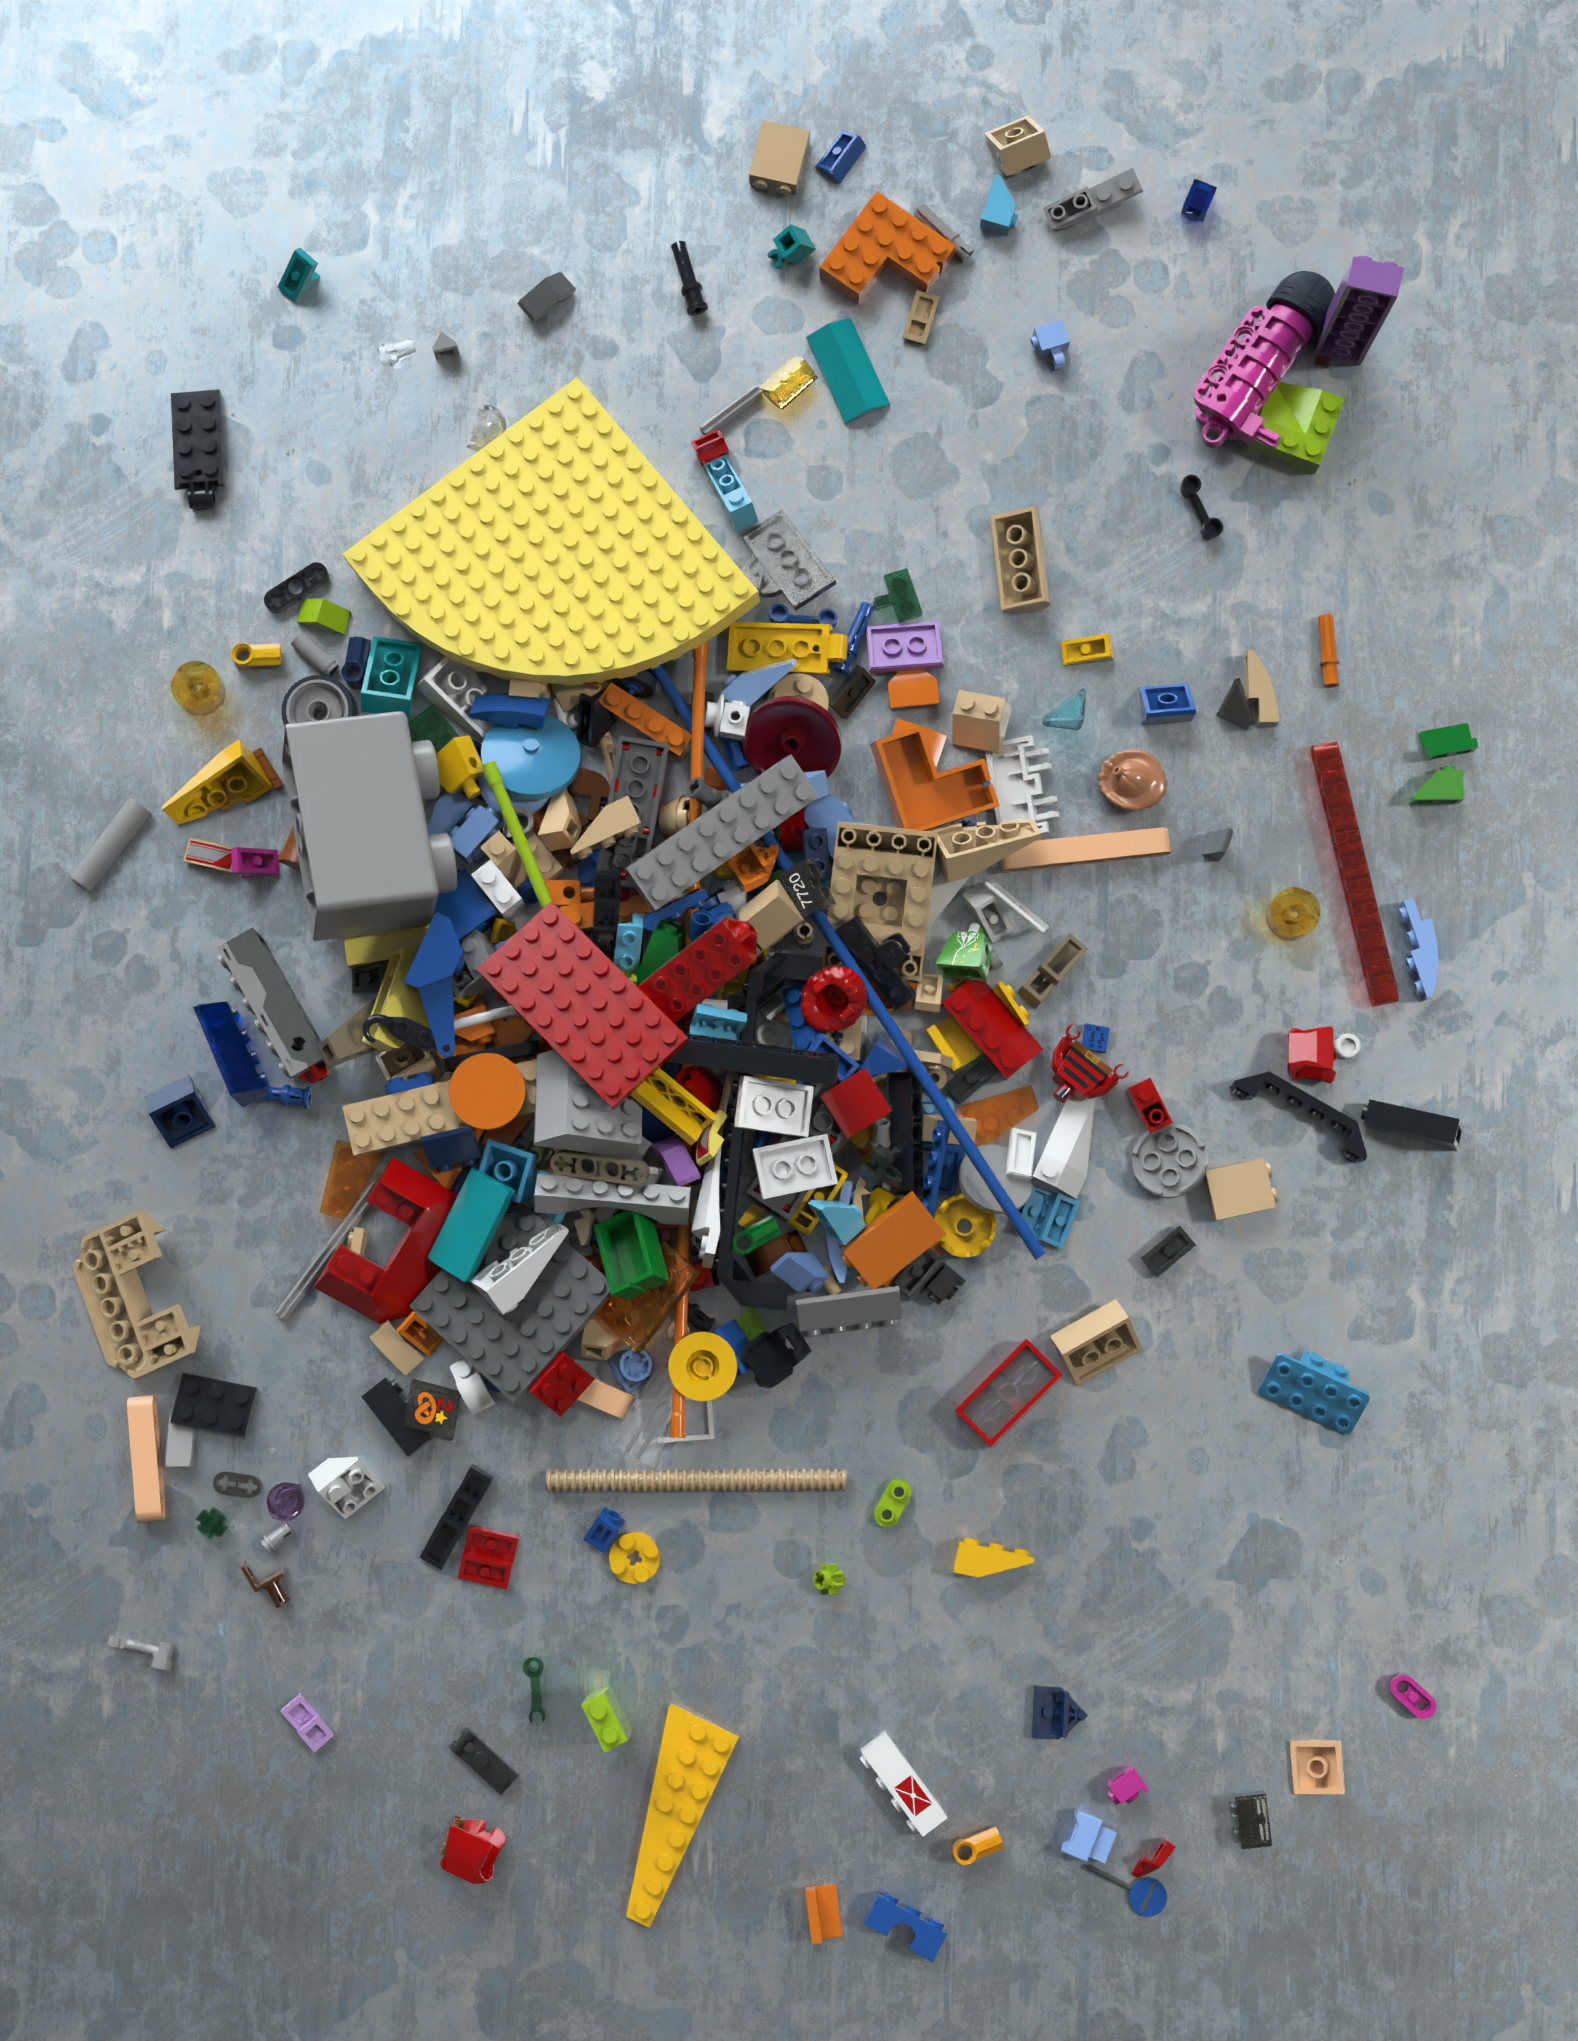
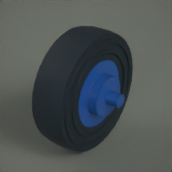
[612,670,657,698]

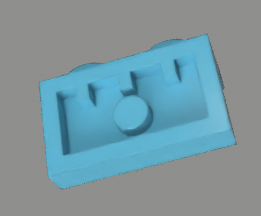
[614,913,643,972]

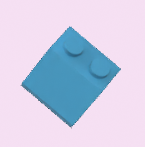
[479,1139,537,1203]

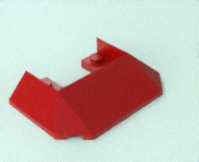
[313,1157,458,1324]

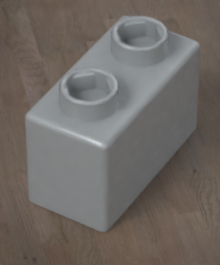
[282,711,457,941]

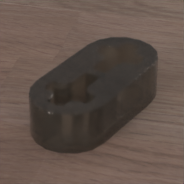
[213,1471,263,1498]

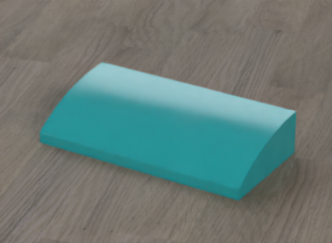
[428,1167,516,1282]

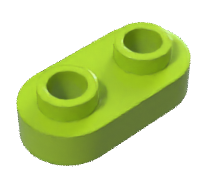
[874,1479,912,1527]

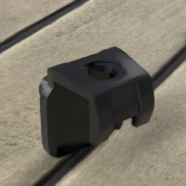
[740,1322,812,1388]

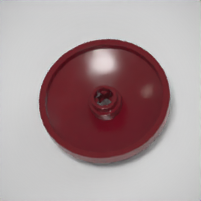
[743,696,842,778]

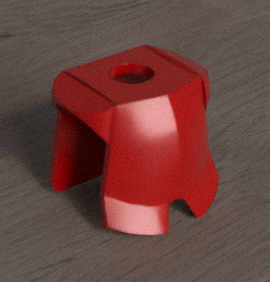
[1288,1026,1336,1084]
[440,1819,507,1884]

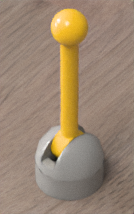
[947,949,1003,993]

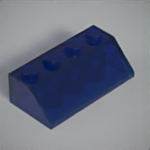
[193,1001,270,1107]

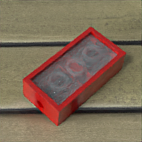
[954,1338,1063,1449]

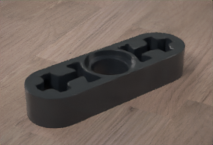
[264,562,329,614]

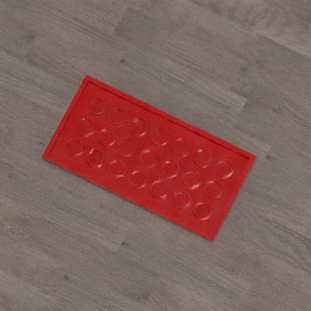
[476,901,689,1110]

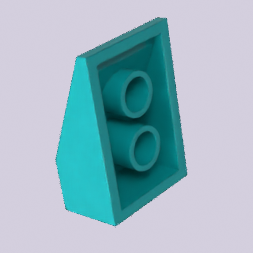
[361,636,422,718]

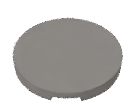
[1132,1123,1208,1198]
[959,1144,1032,1215]

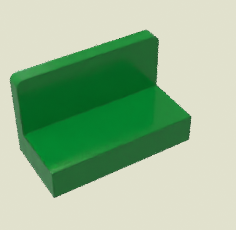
[1419,723,1478,761]

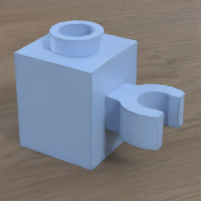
[1030,320,1070,370]

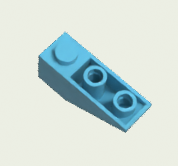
[703,455,758,532]

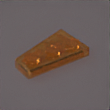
[959,1085,1039,1147]
[319,1140,387,1219]

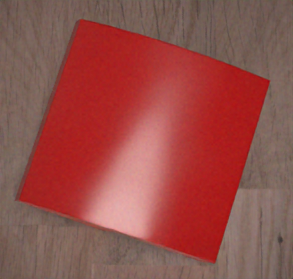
[819,1068,892,1139]
[458,1524,520,1589]

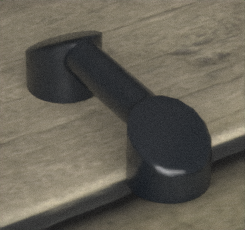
[1180,474,1223,539]

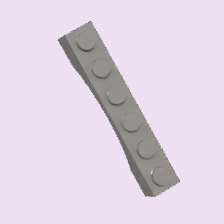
[534,1174,691,1226]

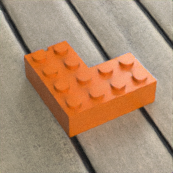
[819,191,956,305]
[870,726,1000,831]

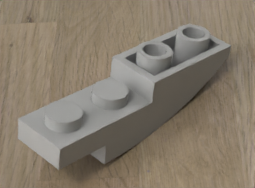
[1043,168,1143,231]

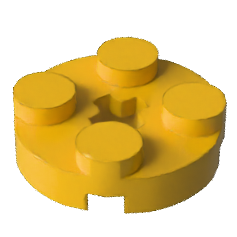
[609,1532,660,1584]

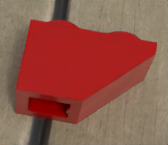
[1125,1077,1173,1134]

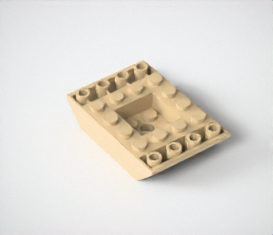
[822,821,938,981]

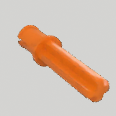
[1319,613,1340,688]

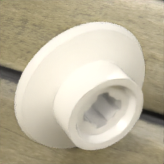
[704,694,724,738]

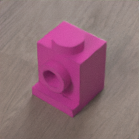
[1107,1766,1149,1806]

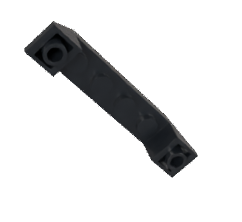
[1230,1071,1367,1163]

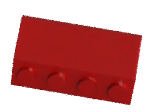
[940,980,1043,1081]

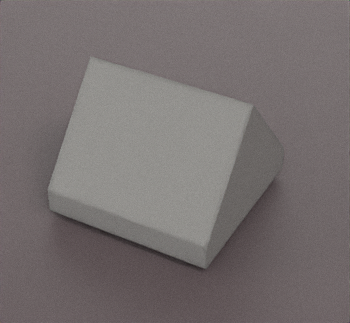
[432,332,460,360]

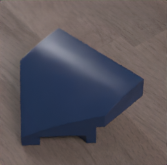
[1032,1685,1088,1740]

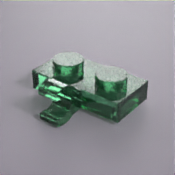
[873,568,923,623]

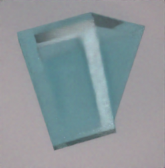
[1042,688,1086,731]

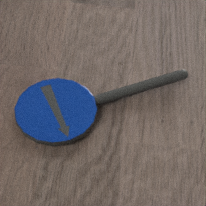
[1087,1865,1167,1917]

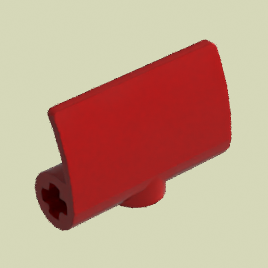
[675,1065,728,1121]

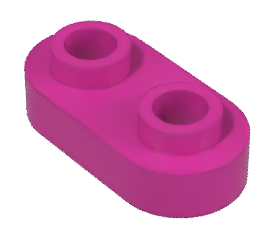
[1389,1674,1436,1719]

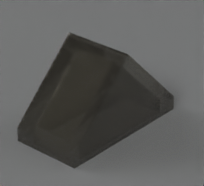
[1216,678,1255,731]

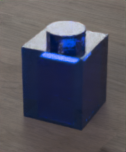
[1181,179,1217,222]

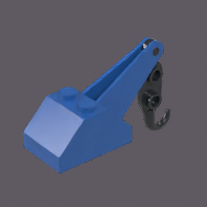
[362,912,465,1057]

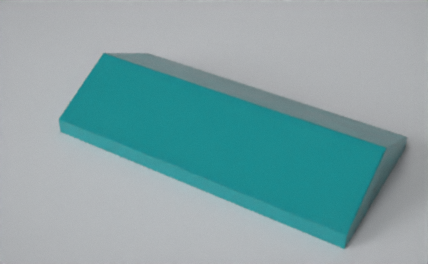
[806,318,890,424]

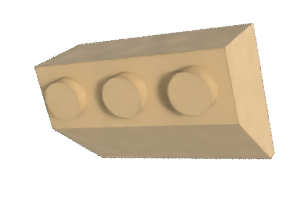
[1050,1299,1143,1386]

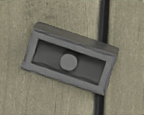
[893,1248,947,1301]

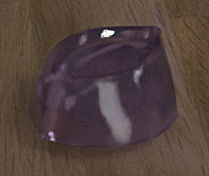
[266,1482,305,1521]

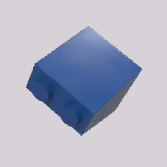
[434,868,502,943]

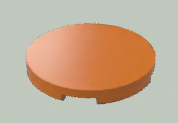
[449,1053,526,1130]

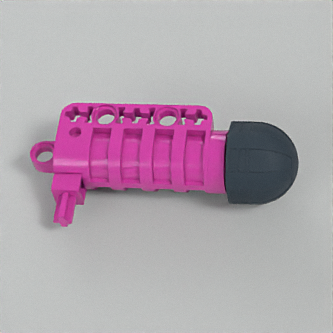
[1194,271,1335,449]

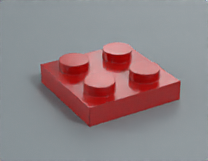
[527,1350,595,1417]

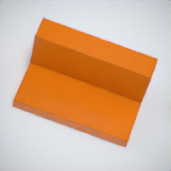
[805,1883,843,1944]

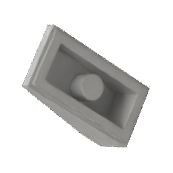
[165,1415,195,1467]

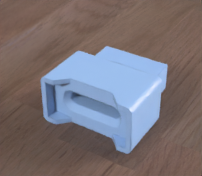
[1061,1809,1117,1863]

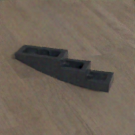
[592,871,621,963]
[419,1464,494,1570]

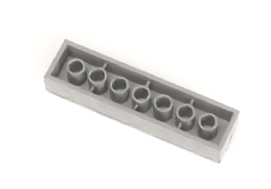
[623,755,819,912]

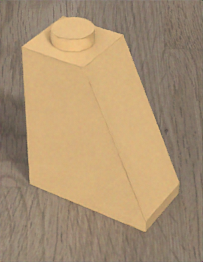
[480,831,530,891]

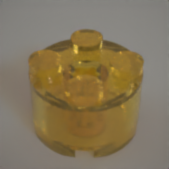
[170,661,226,716]
[1266,887,1321,941]

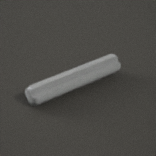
[700,386,763,435]

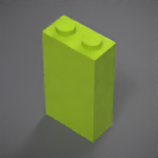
[581,1684,633,1753]

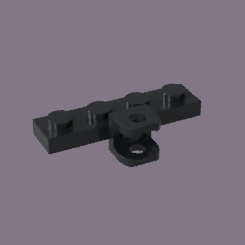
[835,914,916,1010]

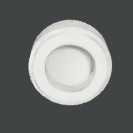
[756,1023,781,1046]
[1334,1033,1361,1059]

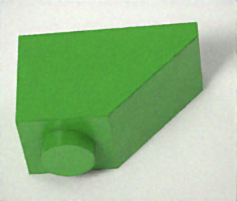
[1409,766,1464,804]

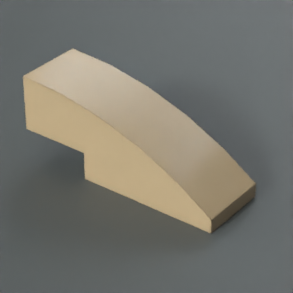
[1244,649,1280,727]

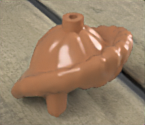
[1098,750,1168,811]

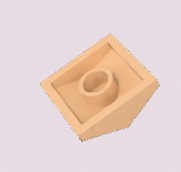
[1290,1740,1345,1794]

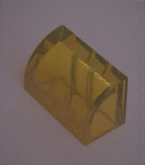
[758,355,818,410]

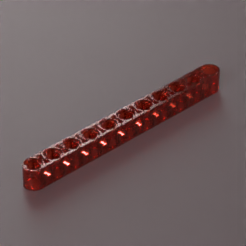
[1311,740,1399,1007]

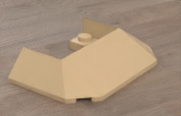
[73,1210,201,1379]

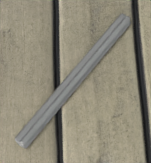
[275,1173,381,1321]

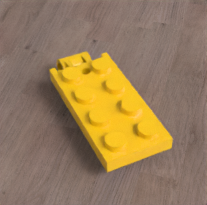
[727,622,848,675]

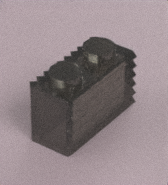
[1229,1791,1273,1849]

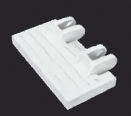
[985,735,1060,834]

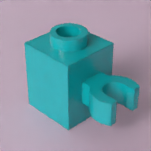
[767,224,816,269]

